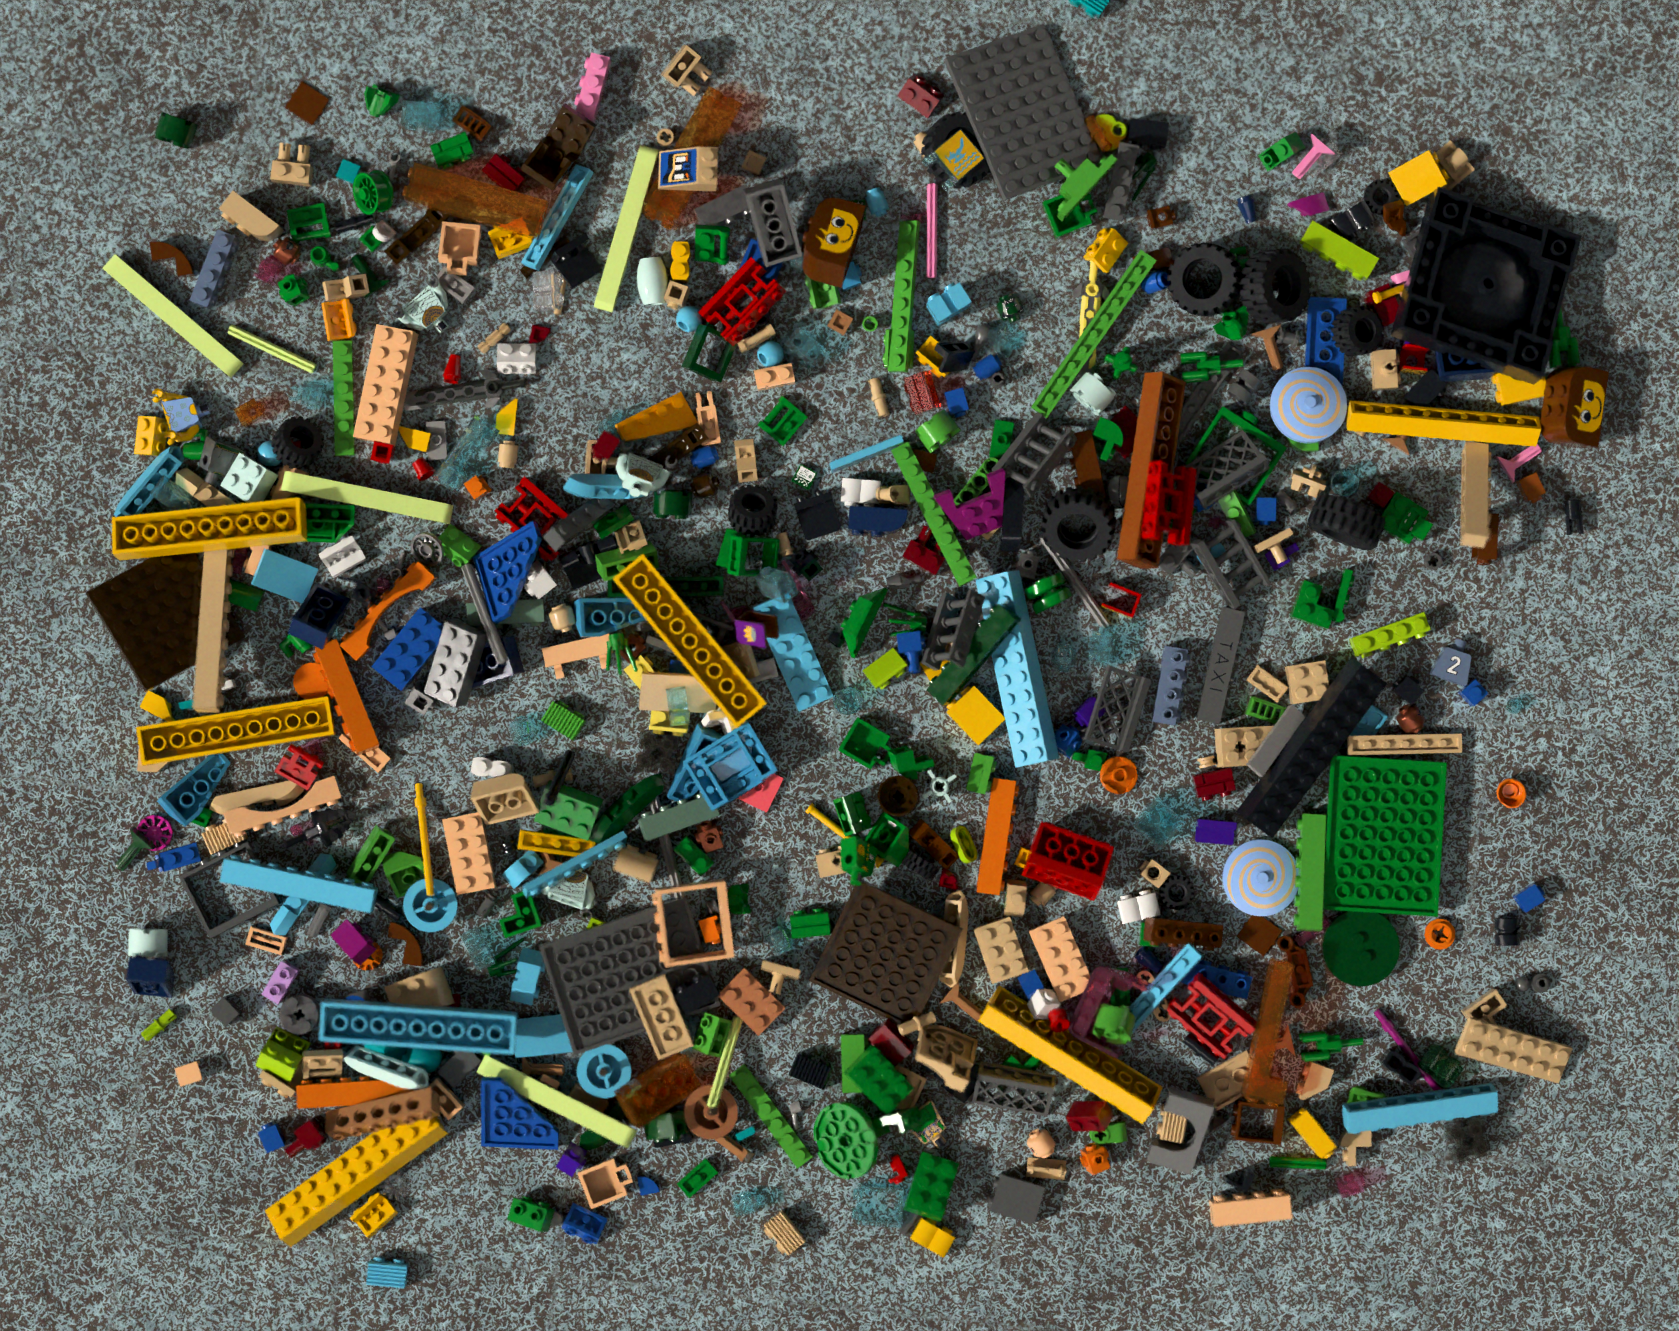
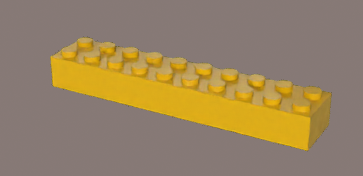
[112,497,307,561]
[613,554,767,728]
[136,696,336,766]
[978,985,1163,1124]
[265,1117,448,1247]

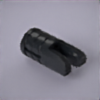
[1564,499,1584,535]

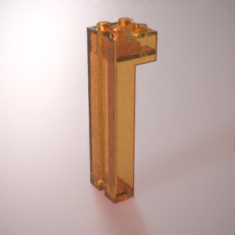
[642,86,742,231]
[402,162,549,240]
[1240,957,1294,1107]

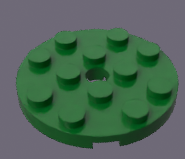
[813,1102,879,1179]

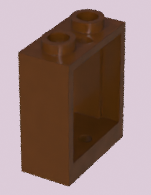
[1471,513,1499,565]
[1230,1100,1285,1145]

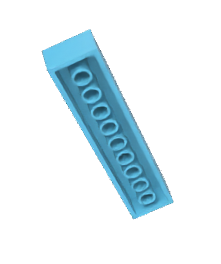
[976,570,1059,768]
[319,998,518,1054]

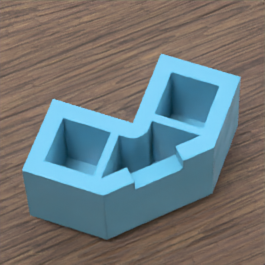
[510,947,546,1006]

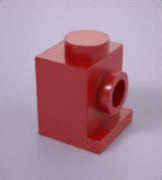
[370,441,396,464]

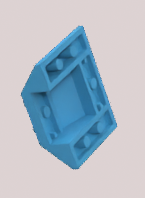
[683,721,778,811]

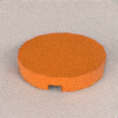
[293,662,330,700]
[1100,756,1138,794]

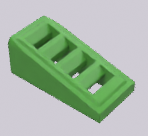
[1245,696,1287,724]

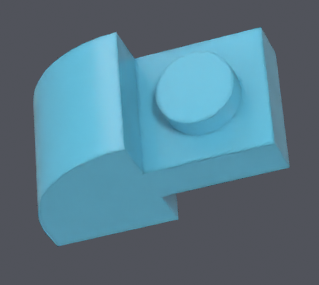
[502,851,544,889]

